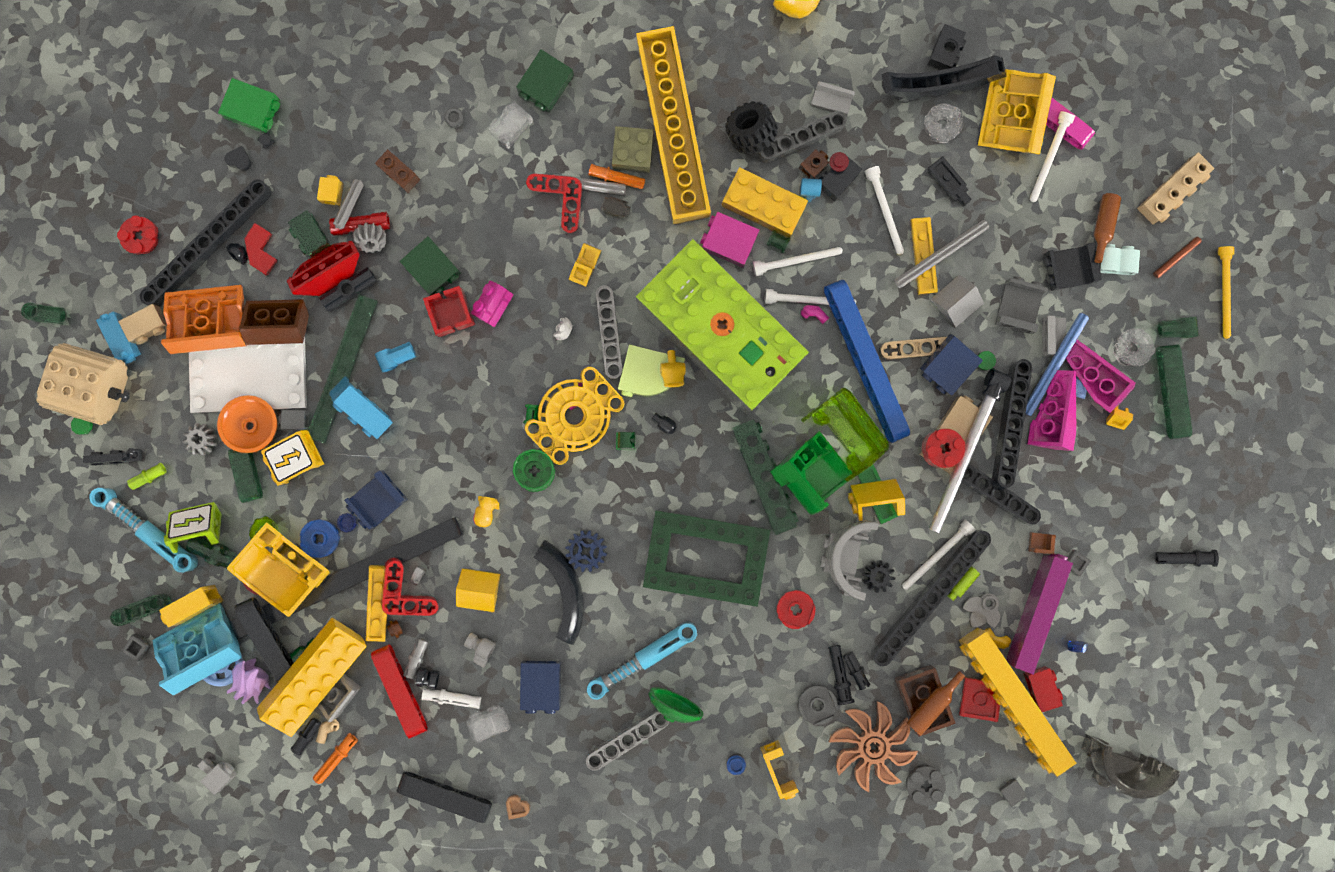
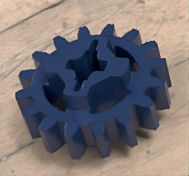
[565,530,607,572]

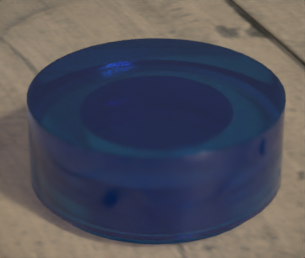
[1067,641,1088,652]

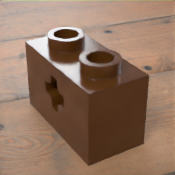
[375,149,420,193]

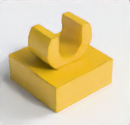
[1106,405,1133,430]

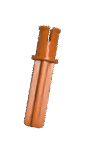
[588,164,645,189]
[313,733,358,784]

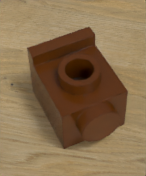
[798,149,829,179]

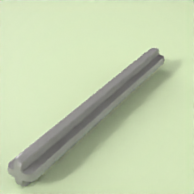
[894,220,989,288]

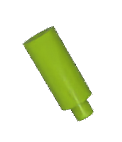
[948,566,981,601]

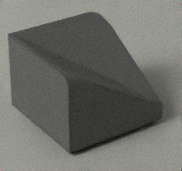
[121,633,149,662]

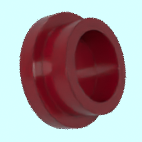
[829,152,849,172]

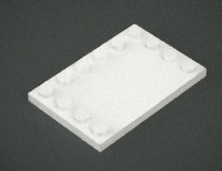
[189,337,307,413]

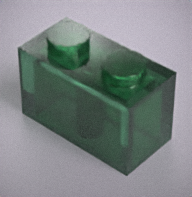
[288,210,331,257]

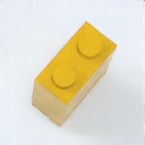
[159,585,223,627]

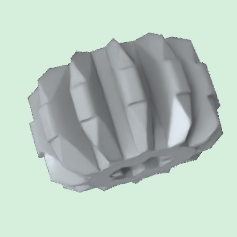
[353,222,386,254]
[182,423,217,456]

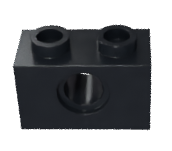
[927,24,966,70]

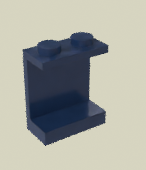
[344,470,408,530]

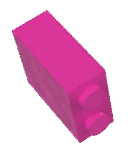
[700,212,759,268]

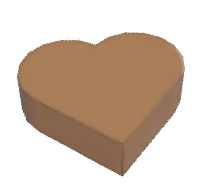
[506,795,530,820]

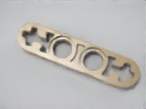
[879,337,947,360]

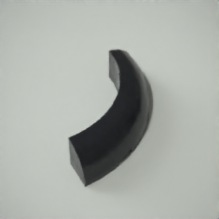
[533,540,584,645]

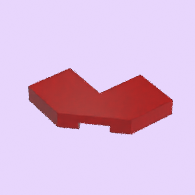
[244,223,278,276]

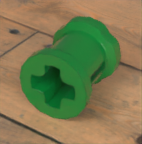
[523,404,539,425]

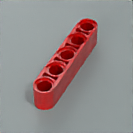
[371,644,428,739]

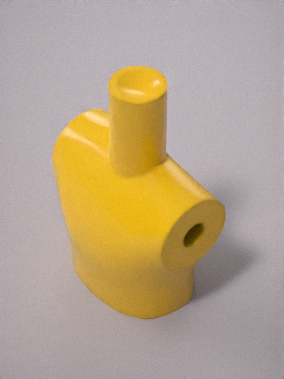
[660,350,686,387]

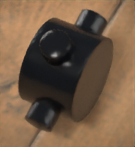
[257,132,274,149]

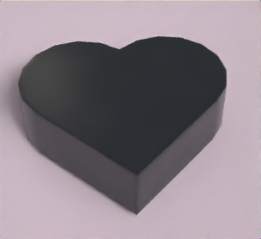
[224,146,251,171]

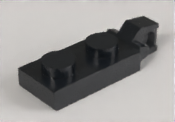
[927,156,972,207]
[83,448,142,466]

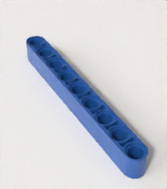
[824,280,910,443]

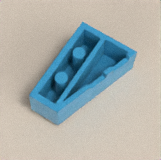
[329,376,393,439]

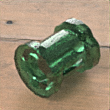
[767,230,791,253]

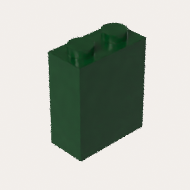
[516,49,574,113]
[399,236,461,296]

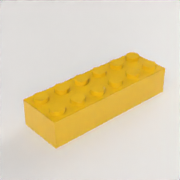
[257,618,367,737]

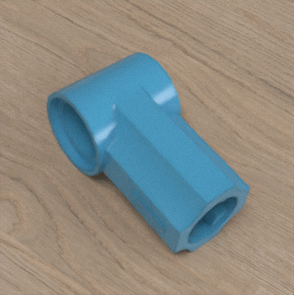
[800,178,822,202]
[375,342,416,373]

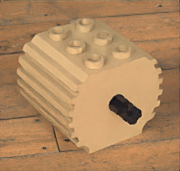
[37,343,130,425]

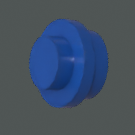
[726,755,746,775]

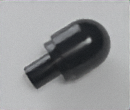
[652,413,677,434]

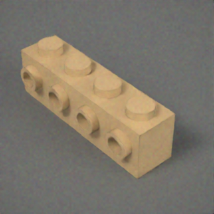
[1137,152,1215,224]

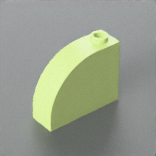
[618,345,685,397]

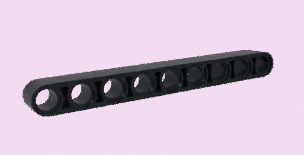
[139,179,272,306]
[871,530,991,667]

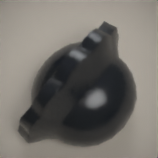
[225,243,248,265]

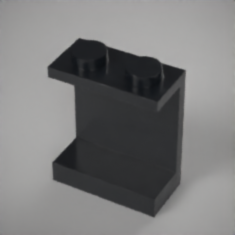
[1043,242,1102,291]

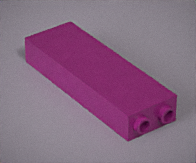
[1006,554,1073,675]

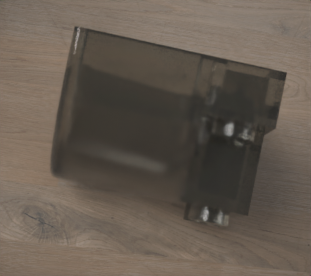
[1081,734,1181,799]

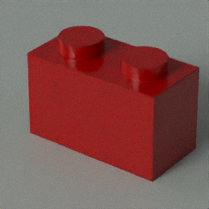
[1023,666,1063,712]

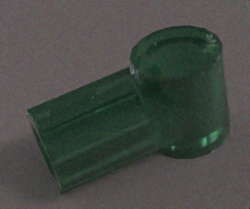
[21,303,66,325]
[1157,317,1199,338]

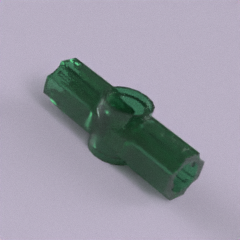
[186,536,238,569]

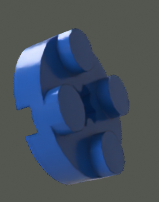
[300,519,340,558]

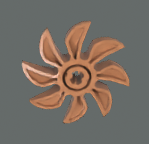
[828,701,918,792]

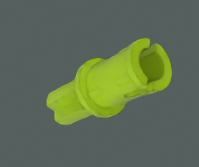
[127,462,167,490]

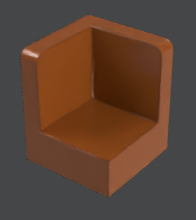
[1028,532,1056,554]

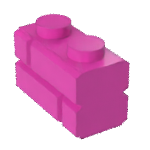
[471,280,514,327]

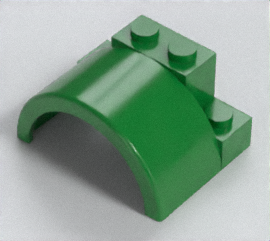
[770,431,855,515]

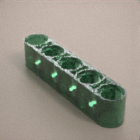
[1156,344,1192,439]

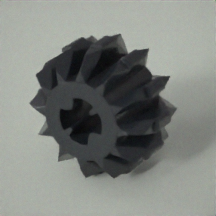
[862,560,895,593]

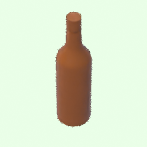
[1094,193,1121,263]
[906,671,965,736]

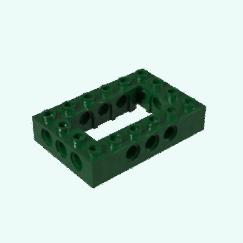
[643,510,770,607]

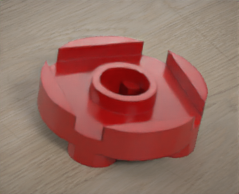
[117,215,159,255]
[776,590,816,629]

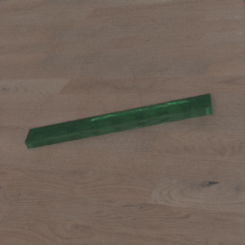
[308,294,378,444]

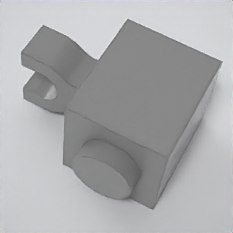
[197,757,237,795]

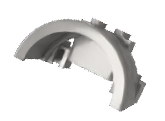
[820,518,879,601]

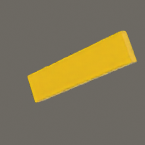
[910,217,938,295]
[366,565,389,642]

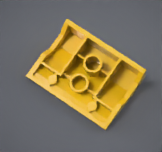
[978,69,1056,155]

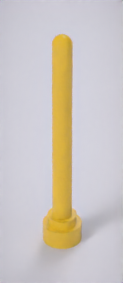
[1218,246,1234,339]

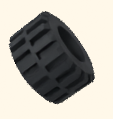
[725,101,778,154]

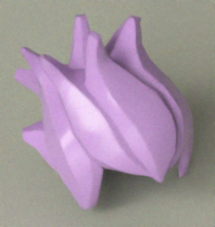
[227,658,271,704]

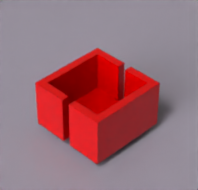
[423,286,475,337]

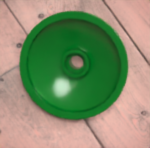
[648,687,704,723]

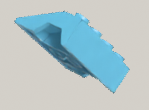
[152,603,242,695]

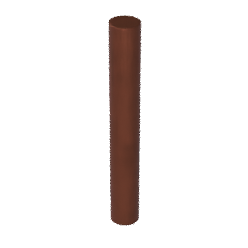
[1153,237,1202,278]

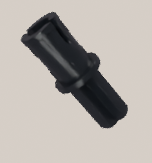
[843,651,871,690]
[290,718,321,755]

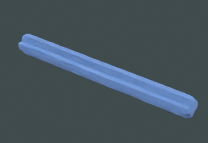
[1025,313,1089,416]

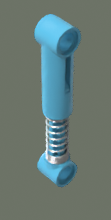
[89,488,198,573]
[587,622,697,700]

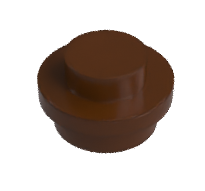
[387,620,403,639]

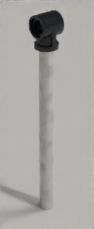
[929,368,1012,533]

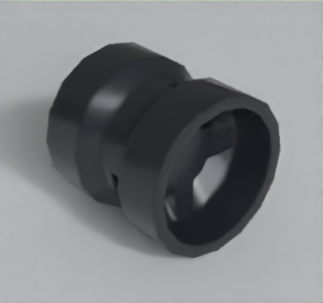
[416,667,440,690]

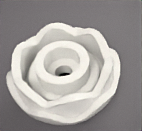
[553,317,573,340]

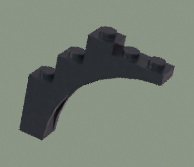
[881,55,1007,103]

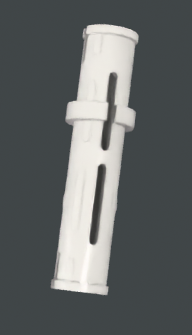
[422,688,482,709]

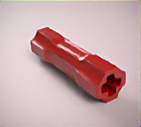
[329,212,390,236]

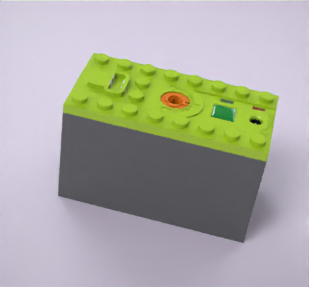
[636,239,809,416]

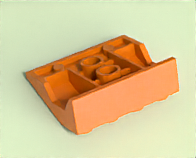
[161,285,247,354]

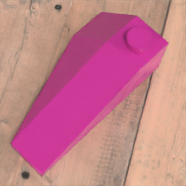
[1066,339,1136,413]
[1027,370,1076,451]

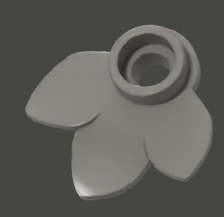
[963,593,1000,628]

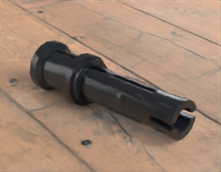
[1155,550,1219,567]
[828,645,855,705]

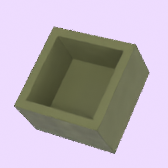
[612,126,654,173]

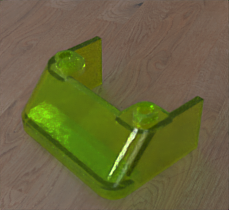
[801,388,889,482]

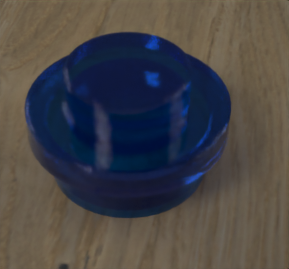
[337,513,357,532]

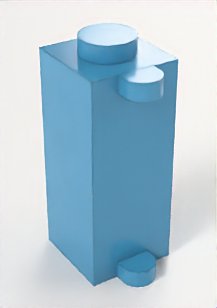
[96,312,141,364]

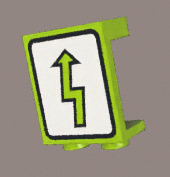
[164,502,222,553]

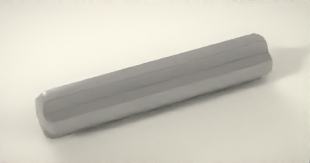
[333,179,364,229]

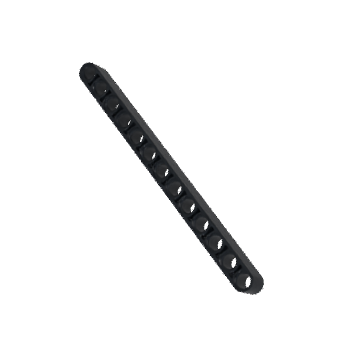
[229,517,464,640]

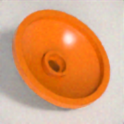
[217,395,277,453]

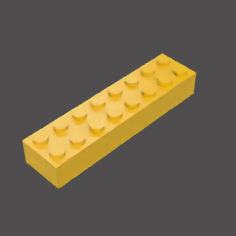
[958,627,1077,777]

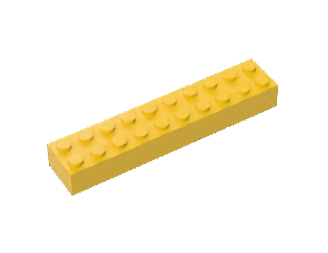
[636,26,711,224]

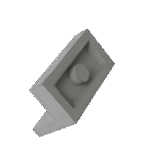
[811,82,855,116]
[1042,316,1066,356]

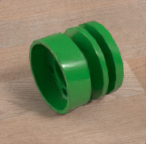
[513,449,555,492]

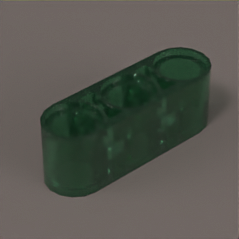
[228,449,263,503]
[110,593,171,627]

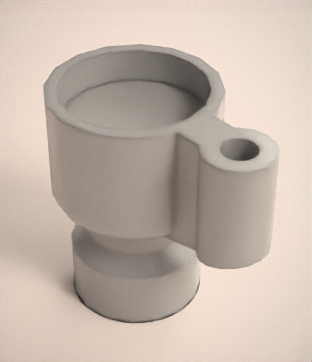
[464,632,496,668]

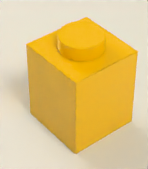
[317,175,344,206]

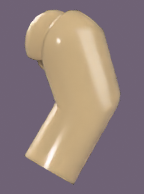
[316,719,340,744]

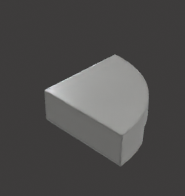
[410,566,426,586]

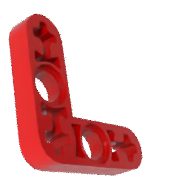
[526,174,582,233]
[381,558,438,616]

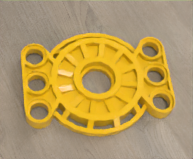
[524,366,625,465]

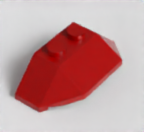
[286,240,360,296]

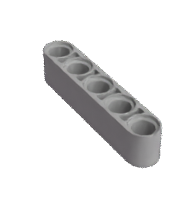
[596,285,623,380]
[586,710,669,771]

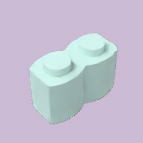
[1099,244,1140,275]

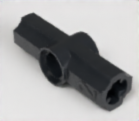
[319,267,377,312]

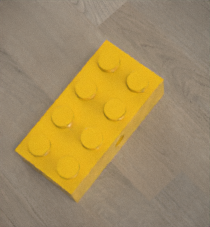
[722,167,808,239]

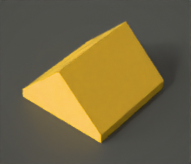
[456,568,500,612]

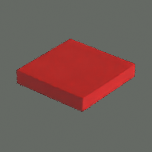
[959,677,1000,722]

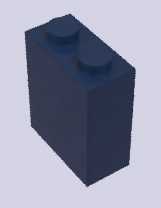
[919,334,983,396]
[520,661,561,714]

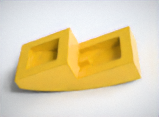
[569,243,602,287]

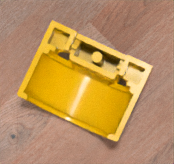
[227,522,330,617]

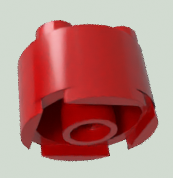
[921,428,965,468]

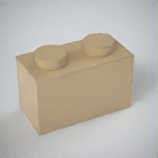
[118,304,167,345]

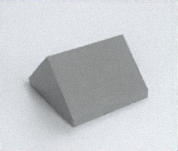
[930,275,984,328]
[318,674,361,722]

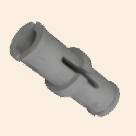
[403,638,428,679]

